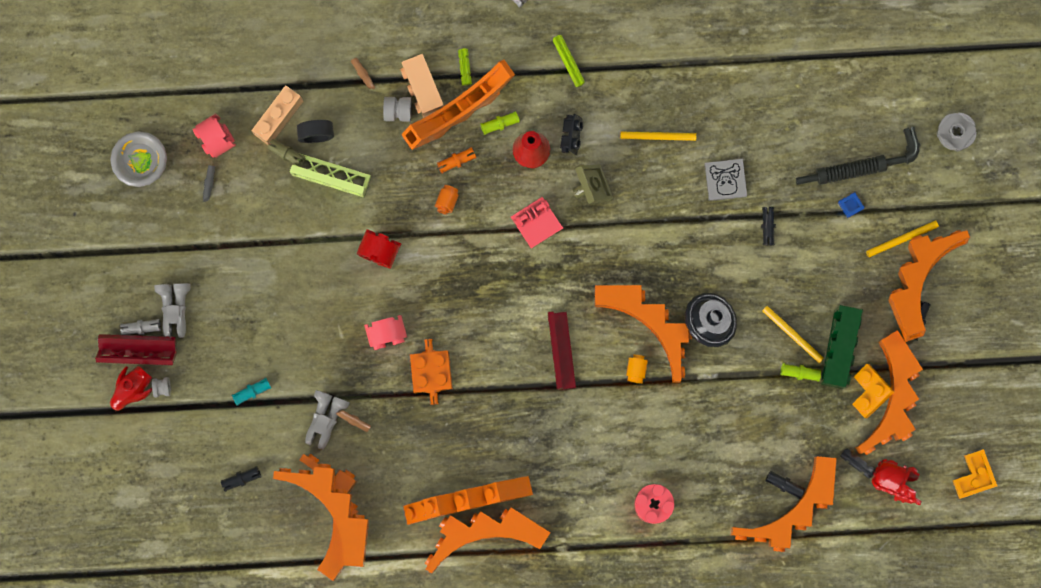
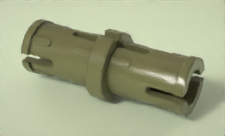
[268,139,306,167]

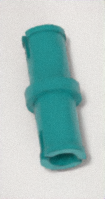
[232,377,271,405]

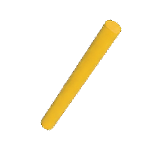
[620,131,696,141]
[866,220,939,258]
[762,306,824,363]

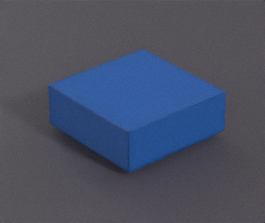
[838,192,865,218]

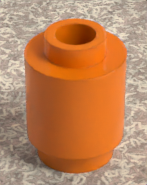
[435,185,459,215]

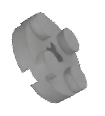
[937,113,977,152]

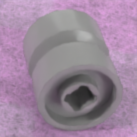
[383,97,412,122]

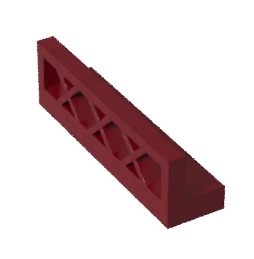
[548,311,576,390]
[95,334,177,365]

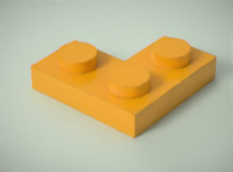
[852,364,894,419]
[952,449,997,499]

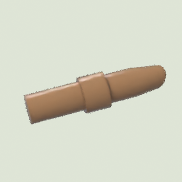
[351,57,375,89]
[336,410,371,432]

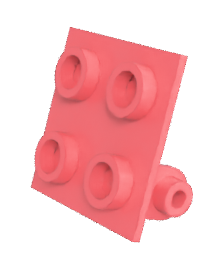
[511,197,563,249]

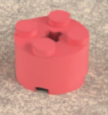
[192,113,236,158]
[364,315,407,350]
[634,484,674,524]

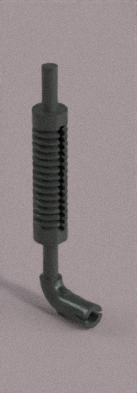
[795,127,921,185]

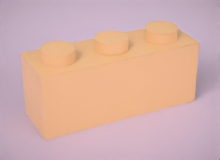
[400,54,444,118]
[251,85,303,145]

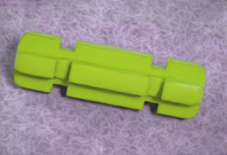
[458,48,472,86]

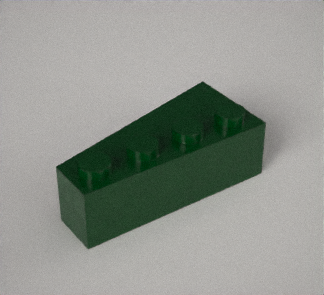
[820,305,863,389]

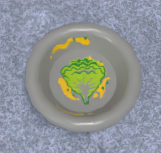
[110,131,167,187]

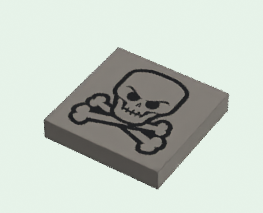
[704,159,747,201]

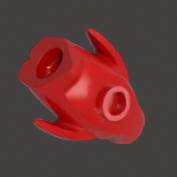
[110,366,153,411]

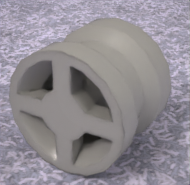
[152,377,171,398]

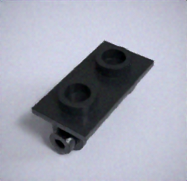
[560,114,583,155]

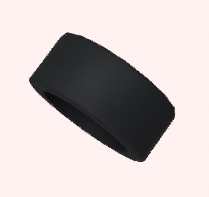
[297,120,334,143]

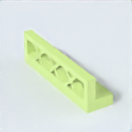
[290,153,371,197]

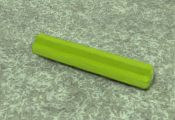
[553,35,585,87]

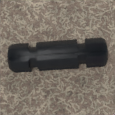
[840,448,875,479]

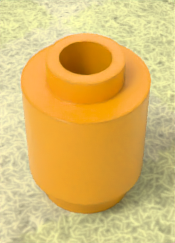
[626,354,648,383]

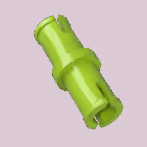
[480,111,520,135]
[780,363,821,382]

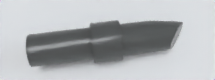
[203,165,216,202]

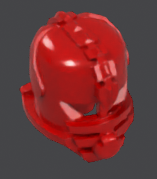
[872,459,922,505]

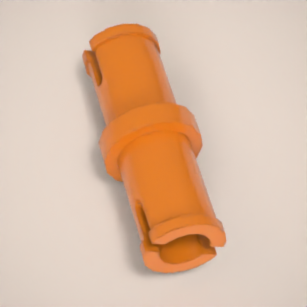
[437,147,476,174]

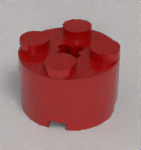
[357,229,402,269]

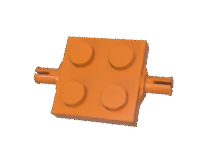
[410,339,453,405]

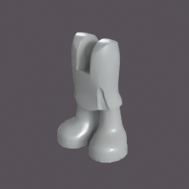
[154,283,191,338]
[305,390,350,450]

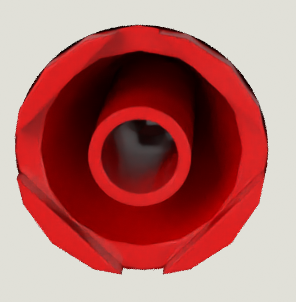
[513,131,550,168]

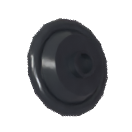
[685,293,737,347]

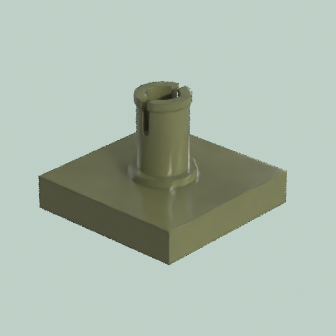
[573,164,614,204]

